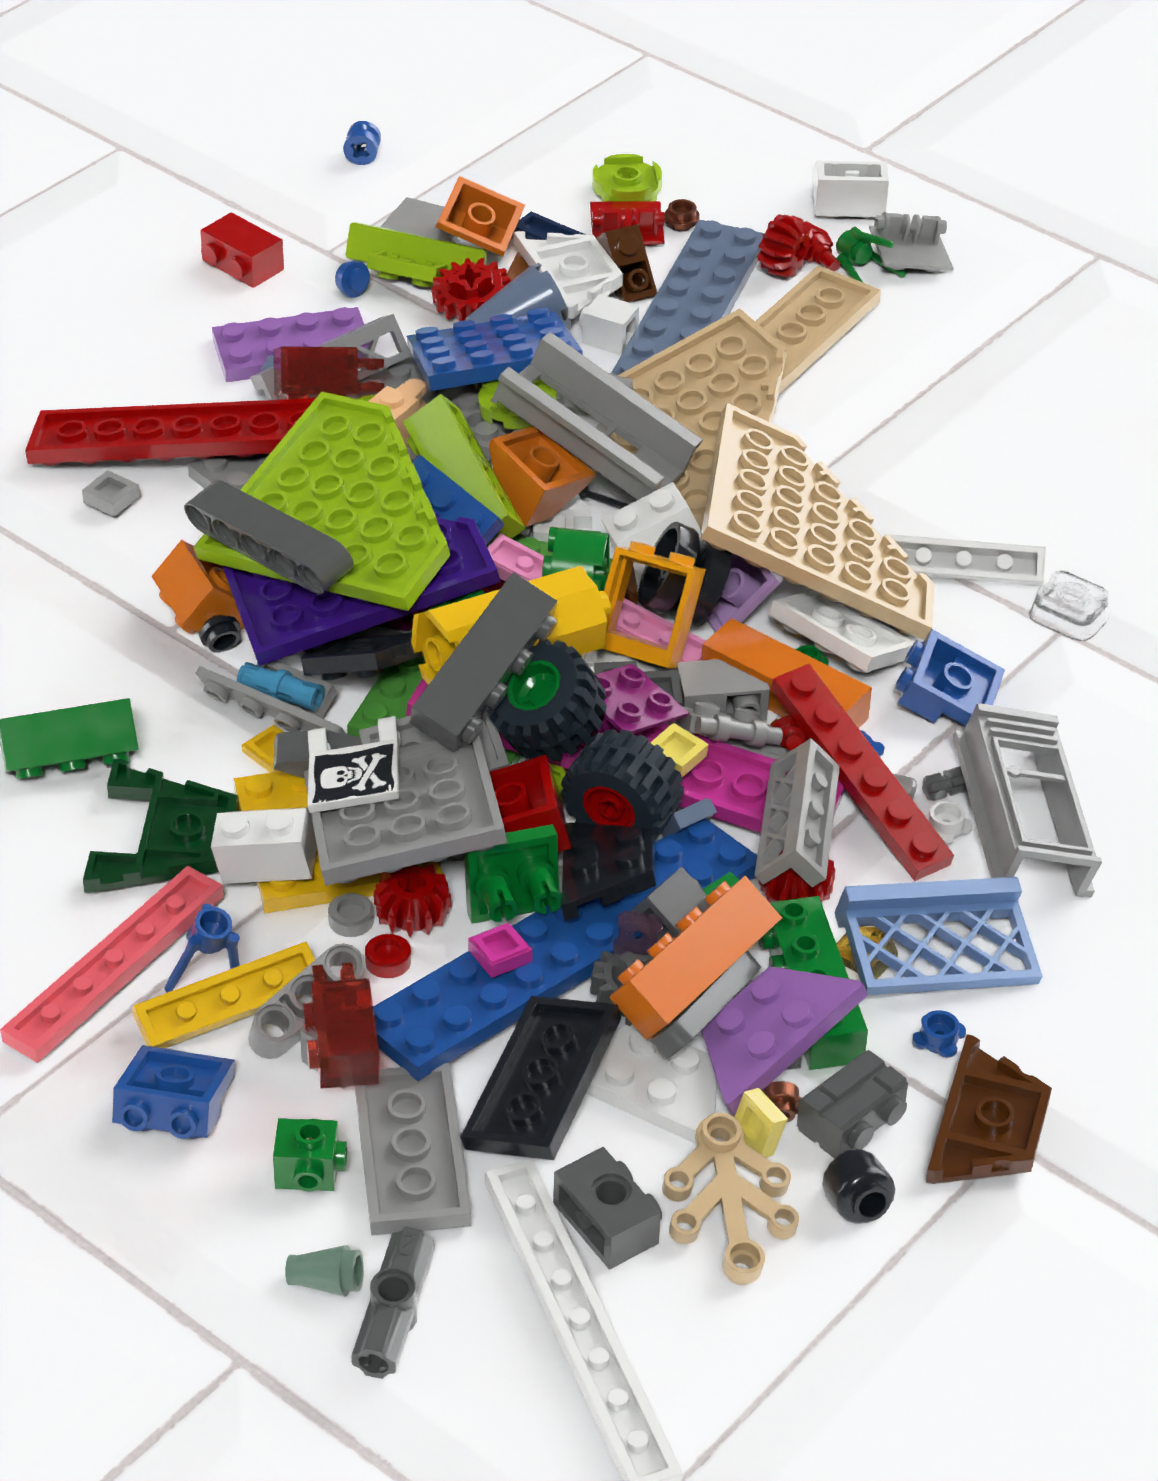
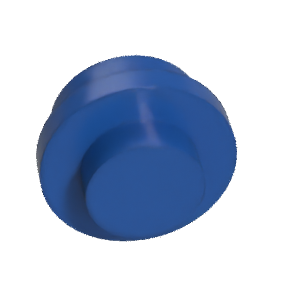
[335,260,370,298]

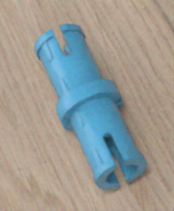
[237,662,325,712]

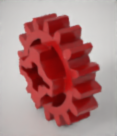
[431,258,511,321]

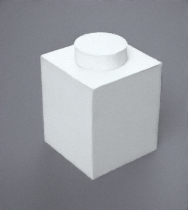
[579,294,639,355]

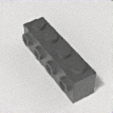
[410,572,558,752]

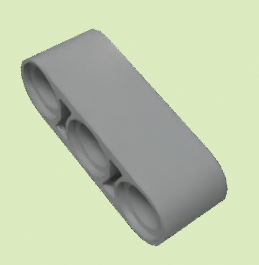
[248,943,365,1059]

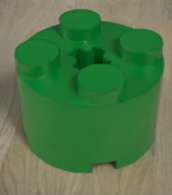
[542,527,610,591]

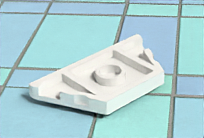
[513,231,623,319]
[586,1024,717,1145]

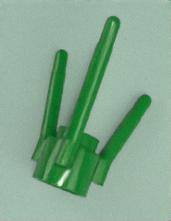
[836,226,906,283]

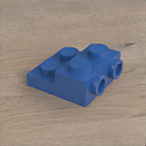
[894,629,1005,726]
[112,1045,235,1139]

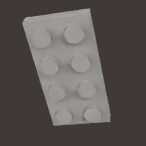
[354,1063,471,1235]

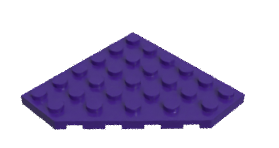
[222,511,501,666]

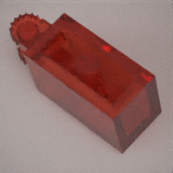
[273,346,384,399]
[303,962,379,1089]

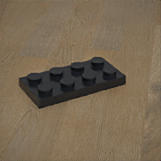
[460,996,622,1160]

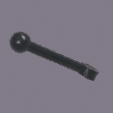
[578,486,629,509]

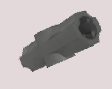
[351,1227,435,1379]

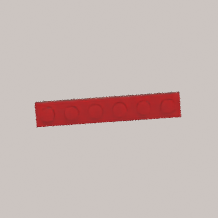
[771,664,954,882]

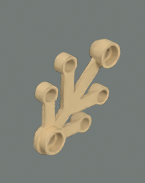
[662,1113,799,1285]

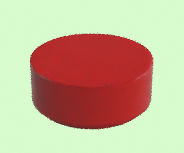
[365,934,411,978]

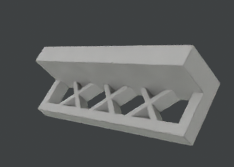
[250,314,412,400]
[754,738,840,887]

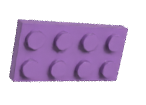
[212,307,374,382]

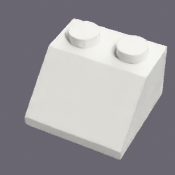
[601,482,701,590]
[211,807,317,884]

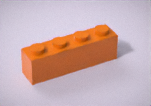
[701,618,872,728]
[609,876,782,1040]

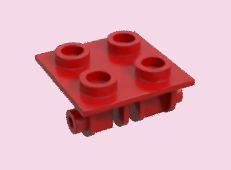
[590,201,665,246]

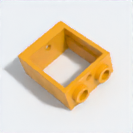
[602,541,706,668]

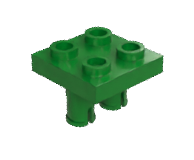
[464,824,561,924]

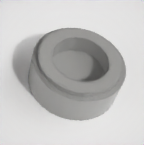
[328,893,374,937]

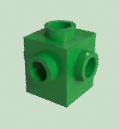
[273,1118,347,1192]

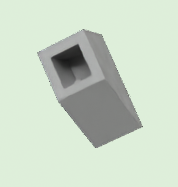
[676,659,770,721]

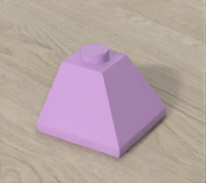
[707,553,784,632]

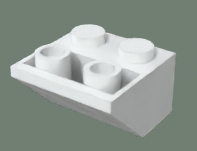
[812,160,889,219]

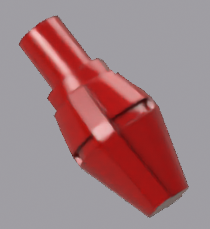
[805,221,841,271]
[770,715,809,751]

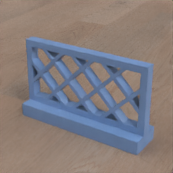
[834,877,1043,995]

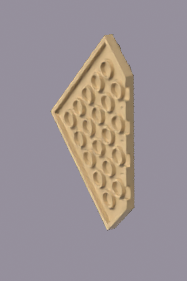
[604,308,786,531]
[700,403,934,640]

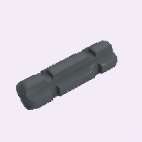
[922,766,967,801]

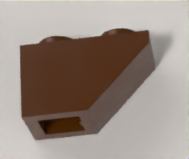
[596,224,657,302]

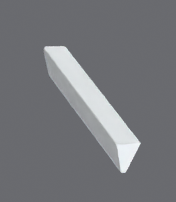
[884,534,1046,586]

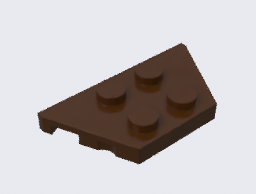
[926,1034,1052,1184]

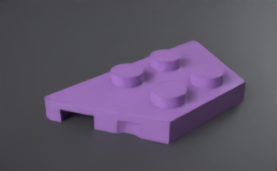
[701,966,868,1116]

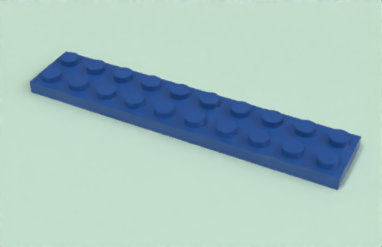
[356,820,757,1081]

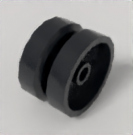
[638,522,732,627]

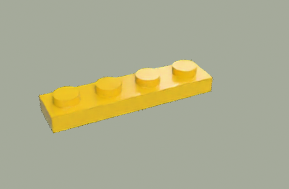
[132,941,315,1048]

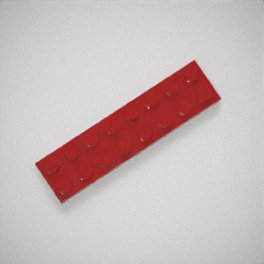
[25,398,316,466]

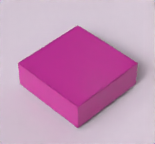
[468,922,532,978]

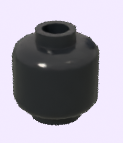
[822,1149,896,1224]

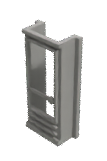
[491,332,703,500]
[952,703,1102,898]

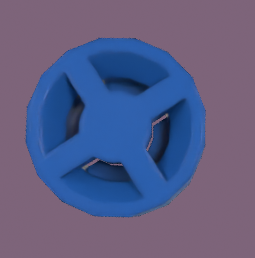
[343,121,381,165]

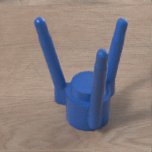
[164,904,240,993]

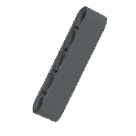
[184,479,354,594]

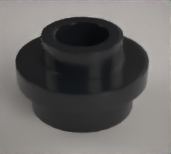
[199,615,240,653]

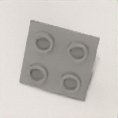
[869,212,954,272]

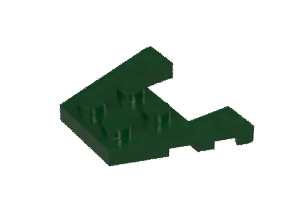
[83,759,239,893]

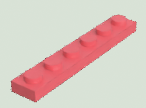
[0,866,224,1063]

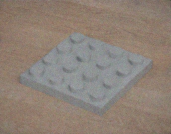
[304,732,507,886]

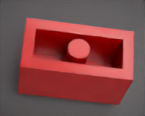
[200,212,284,288]

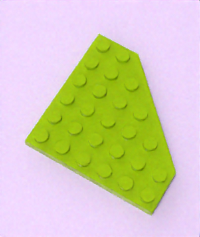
[193,392,450,611]

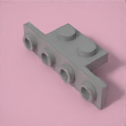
[195,661,346,734]

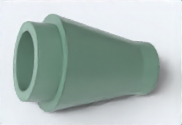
[285,1245,364,1297]

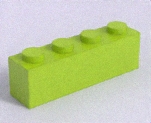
[403,394,526,547]

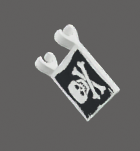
[308,716,401,813]

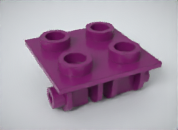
[596,664,689,737]

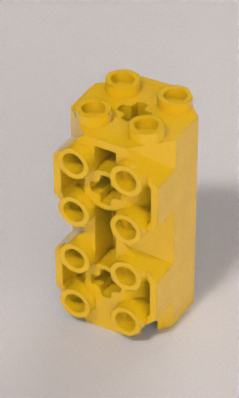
[411,566,611,685]

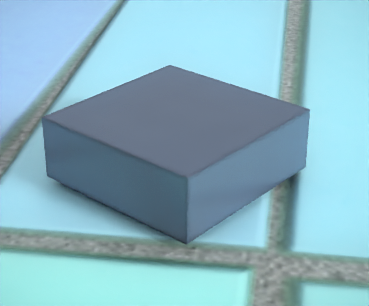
[661,798,717,838]

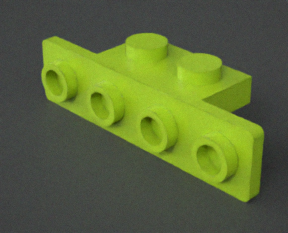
[345,222,488,287]

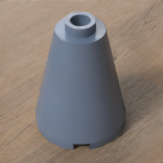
[465,263,571,330]

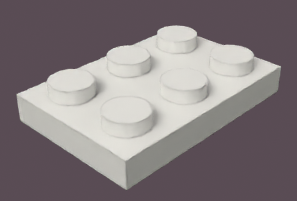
[769,590,914,673]

